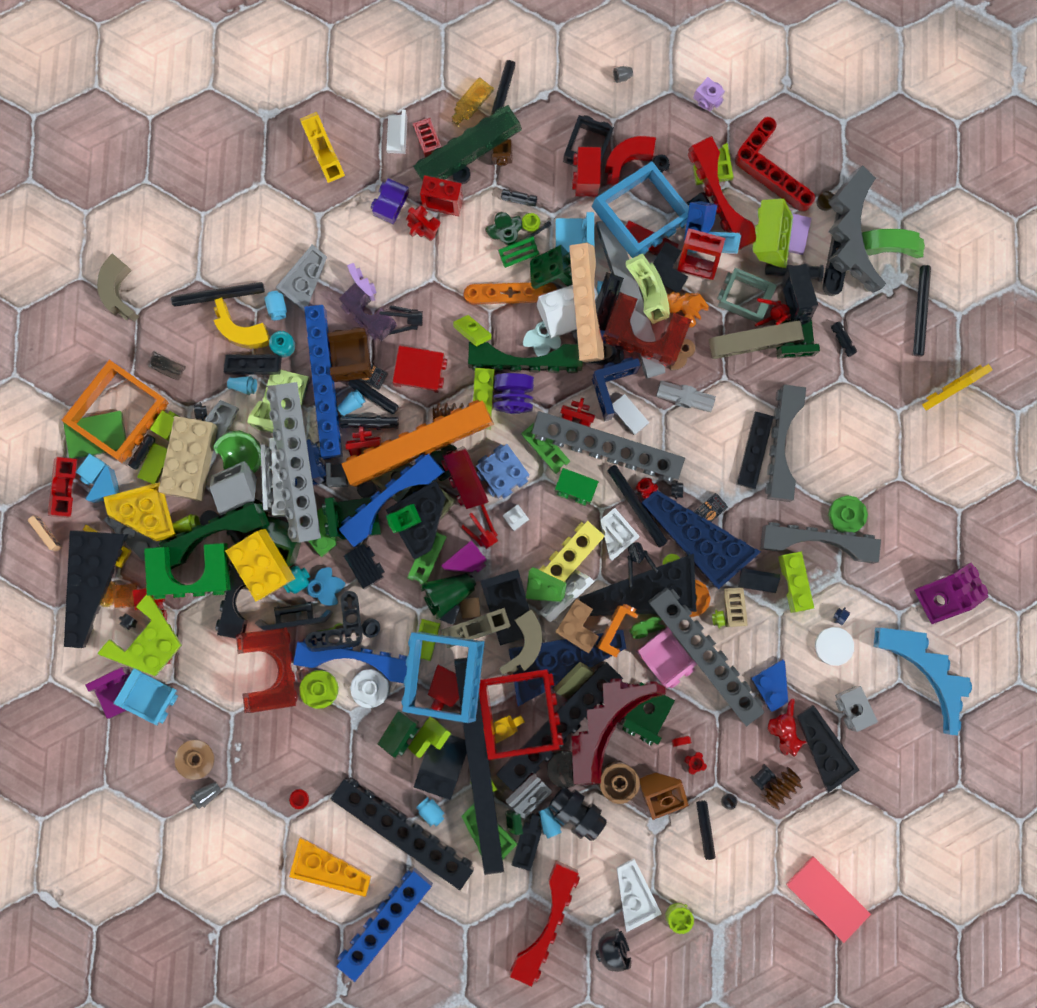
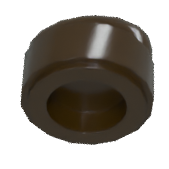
[816,191,834,211]

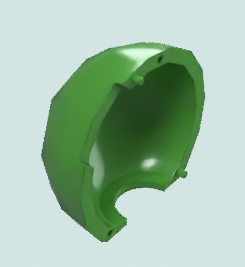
[213,430,261,473]

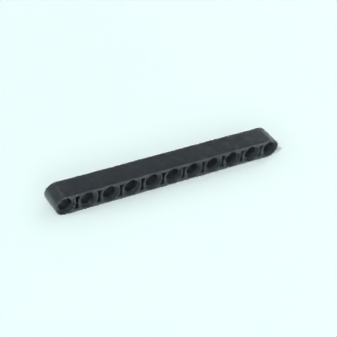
[454,657,504,875]

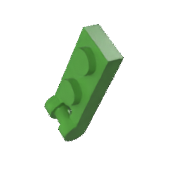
[521,423,570,474]
[407,533,447,584]

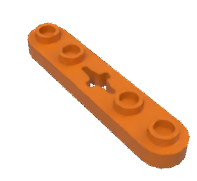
[463,282,557,305]

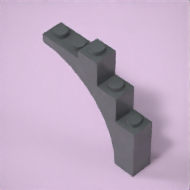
[828,165,886,293]

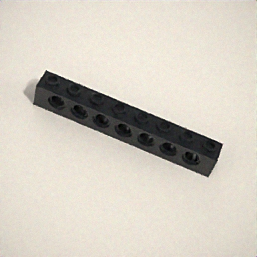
[496,661,623,791]
[330,777,474,891]

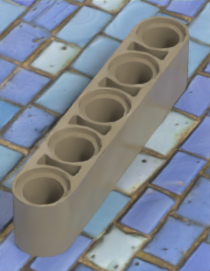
[708,321,804,359]

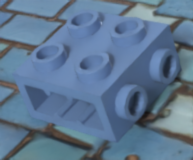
[476,444,529,499]

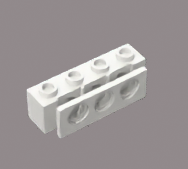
[261,438,295,517]

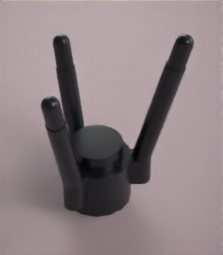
[379,305,423,336]
[627,542,658,589]

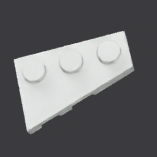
[539,569,595,622]
[616,858,662,932]

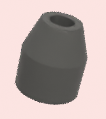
[613,66,633,83]

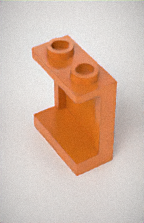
[597,604,638,657]

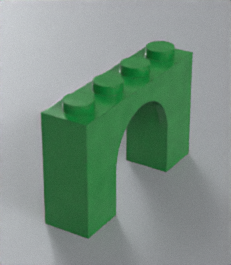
[144,543,230,599]

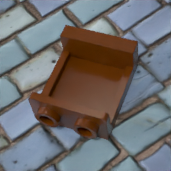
[327,327,372,382]

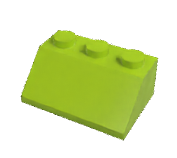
[753,199,793,268]

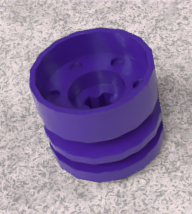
[493,373,534,414]

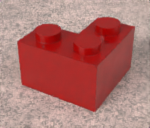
[572,147,601,197]

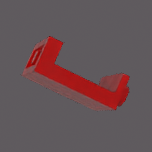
[392,346,448,393]

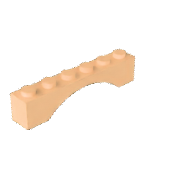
[569,243,605,362]

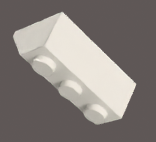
[536,285,598,338]

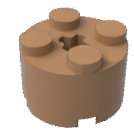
[599,761,640,804]

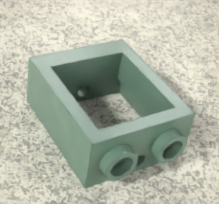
[717,268,777,323]

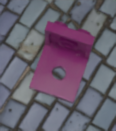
[914,562,989,625]

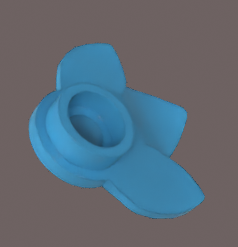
[307,567,345,606]

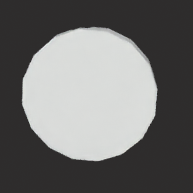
[815,627,854,666]
[350,669,390,708]

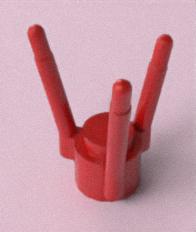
[755,298,790,327]
[461,504,498,549]

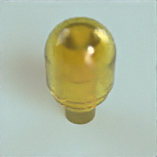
[100,581,116,607]

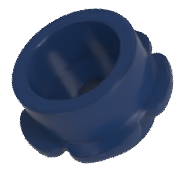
[833,607,850,625]

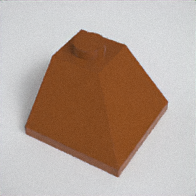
[639,772,689,820]

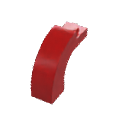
[605,136,656,189]

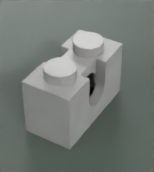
[835,686,878,732]

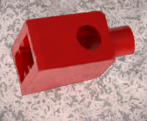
[428,664,459,711]

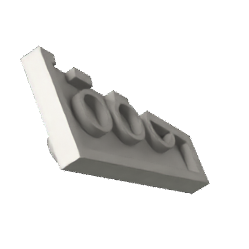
[205,400,239,474]

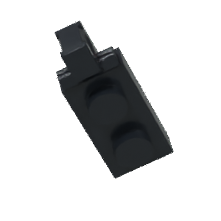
[511,813,542,871]

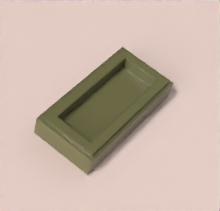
[553,662,595,699]

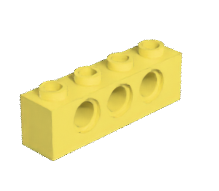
[539,521,605,582]

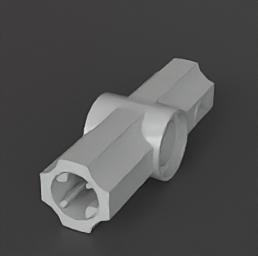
[656,381,716,413]

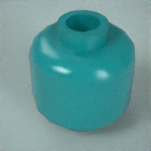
[269,331,295,358]
[283,565,311,594]

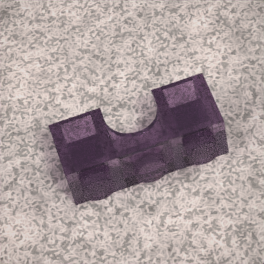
[339,283,397,342]

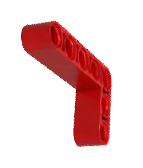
[735,117,815,212]

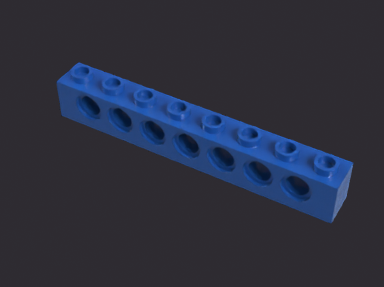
[304,305,343,460]

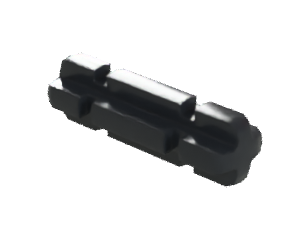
[501,189,538,207]
[831,321,857,357]
[128,434,155,470]

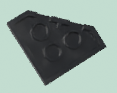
[386,481,446,560]

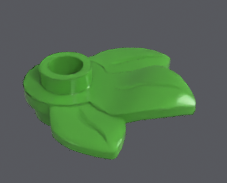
[629,617,666,639]

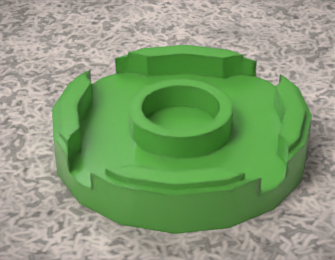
[828,495,868,533]

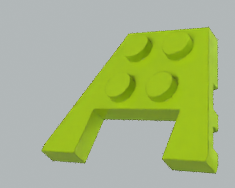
[97,594,182,676]

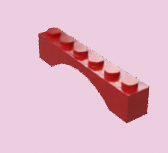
[688,136,756,251]
[510,861,580,987]

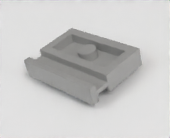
[506,773,552,819]

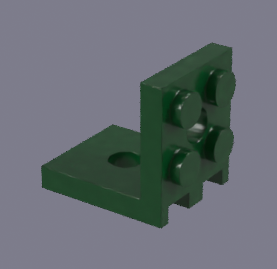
[322,497,381,541]
[619,682,675,746]

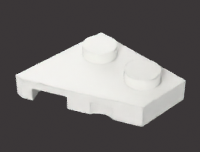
[600,508,640,561]

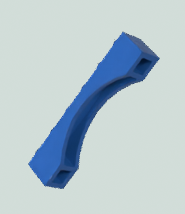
[339,453,445,547]
[293,638,408,683]

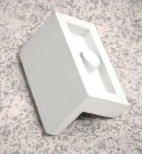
[387,110,407,154]

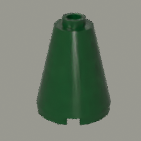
[420,573,476,619]

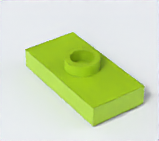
[453,315,491,346]

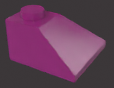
[441,540,487,573]

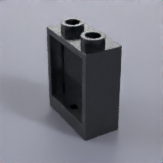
[563,115,614,167]
[781,264,818,325]

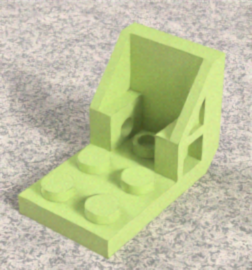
[247,370,310,433]

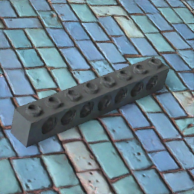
[531,411,685,482]
[648,587,765,727]

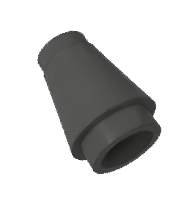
[191,782,222,809]

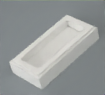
[612,394,649,436]

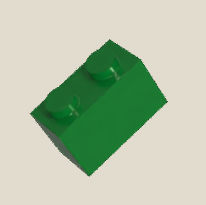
[554,468,599,506]

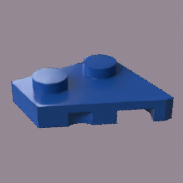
[751,659,788,712]

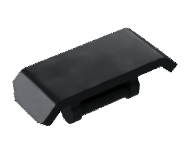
[255,602,333,631]

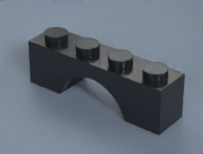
[216,562,248,640]

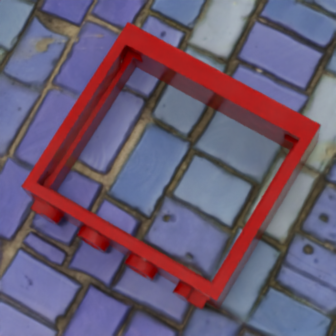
[479,669,563,760]

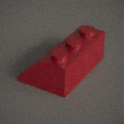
[441,446,489,509]

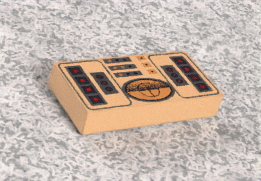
[28,515,62,551]

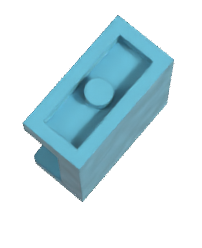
[113,668,178,726]

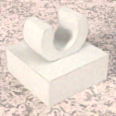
[503,504,529,531]

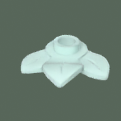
[523,321,561,357]

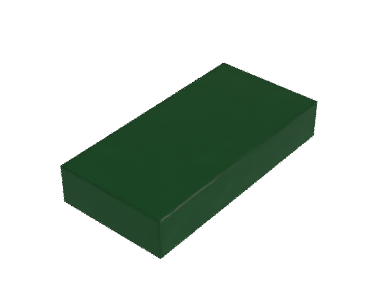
[505,810,523,835]

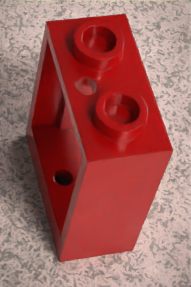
[420,175,463,217]
[678,228,726,280]

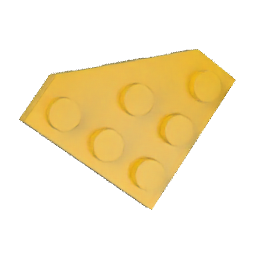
[922,364,993,411]
[103,482,176,542]

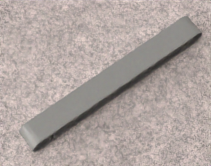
[596,220,665,379]

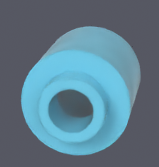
[264,291,287,321]
[416,797,445,827]

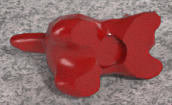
[768,698,806,757]

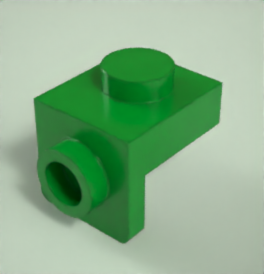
[386,504,421,533]

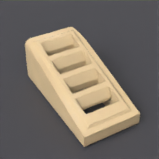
[724,588,748,627]

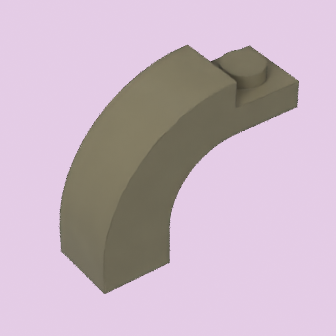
[97,253,139,322]
[441,608,511,648]
[499,610,542,675]

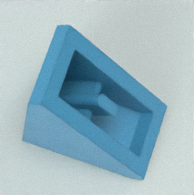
[86,466,120,503]

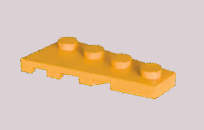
[289,837,371,897]

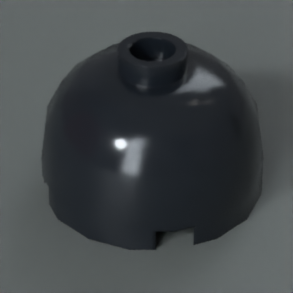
[596,929,632,972]

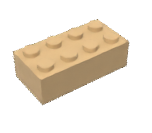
[158,416,218,501]

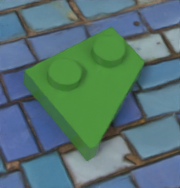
[526,567,567,602]

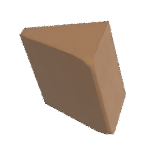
[460,597,481,619]

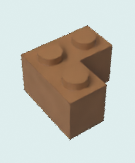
[555,599,599,653]

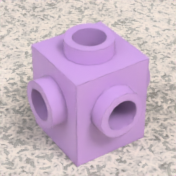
[693,77,725,112]

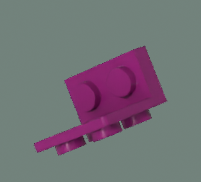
[85,667,131,719]

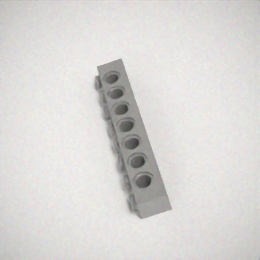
[266,382,321,543]

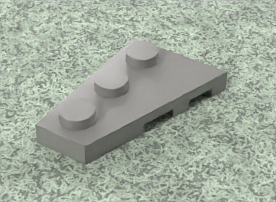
[276,245,327,312]

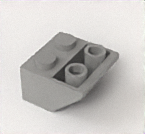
[210,461,257,515]

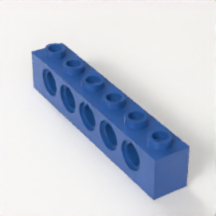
[336,868,433,982]

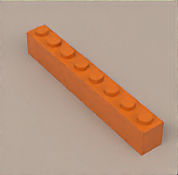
[341,400,494,487]

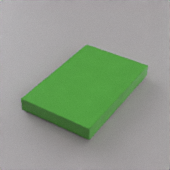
[63,411,126,459]

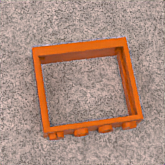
[61,360,169,463]

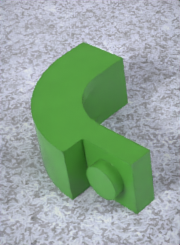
[862,229,925,259]

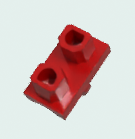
[406,205,441,241]
[560,397,595,427]
[345,426,381,456]

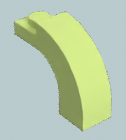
[626,254,670,324]

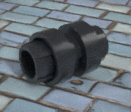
[549,787,607,841]

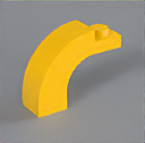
[300,112,345,183]
[213,298,270,349]

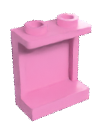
[636,627,697,689]

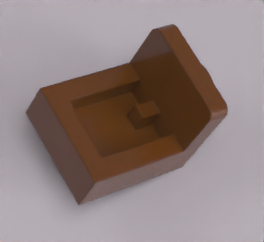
[492,139,513,166]

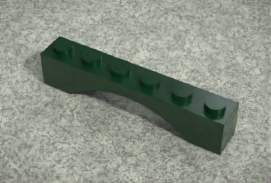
[468,342,583,374]
[156,502,270,569]

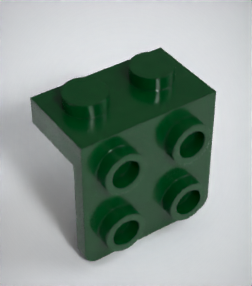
[530,245,573,289]

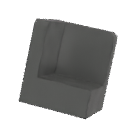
[326,462,348,488]

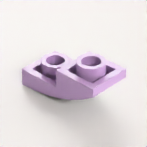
[347,263,377,301]

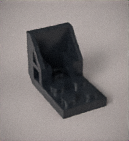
[480,569,530,646]

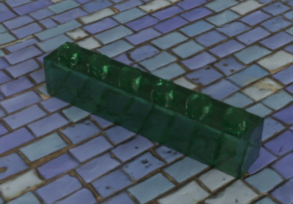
[413,105,522,182]

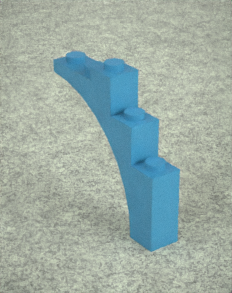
[873,628,972,736]

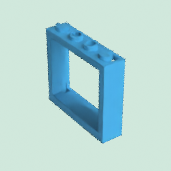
[591,162,689,258]
[401,632,485,723]

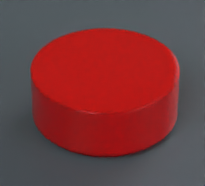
[671,736,692,747]

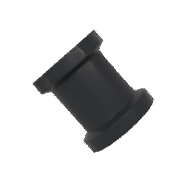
[750,764,776,790]

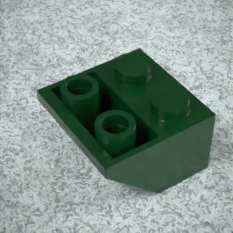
[261,516,301,567]
[377,710,420,758]

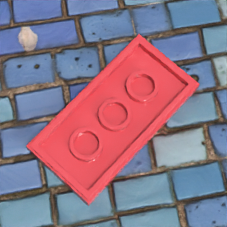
[786,856,871,943]

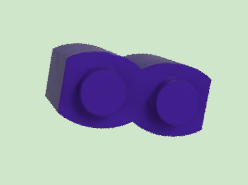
[371,178,409,224]

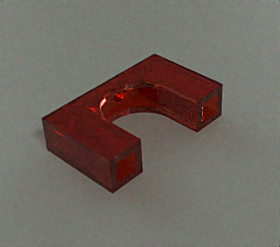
[602,292,692,366]
[236,628,298,713]

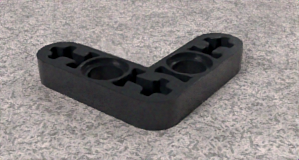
[305,591,363,652]

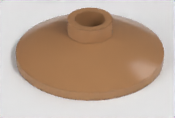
[174,740,214,780]

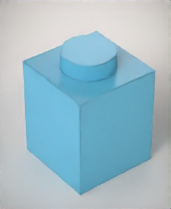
[76,454,111,485]

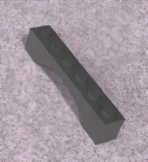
[765,384,807,502]
[760,522,881,564]

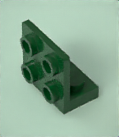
[774,319,820,359]

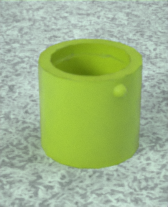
[665,903,694,934]

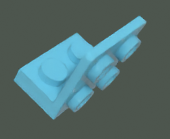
[556,212,594,253]

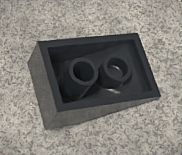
[413,735,467,800]

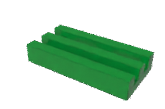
[498,236,539,268]

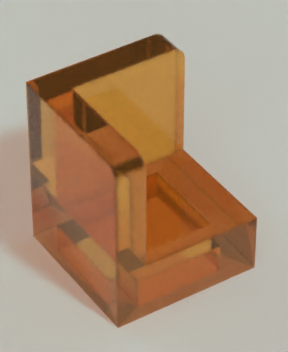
[112,583,138,609]

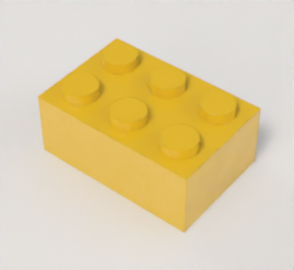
[226,529,295,602]

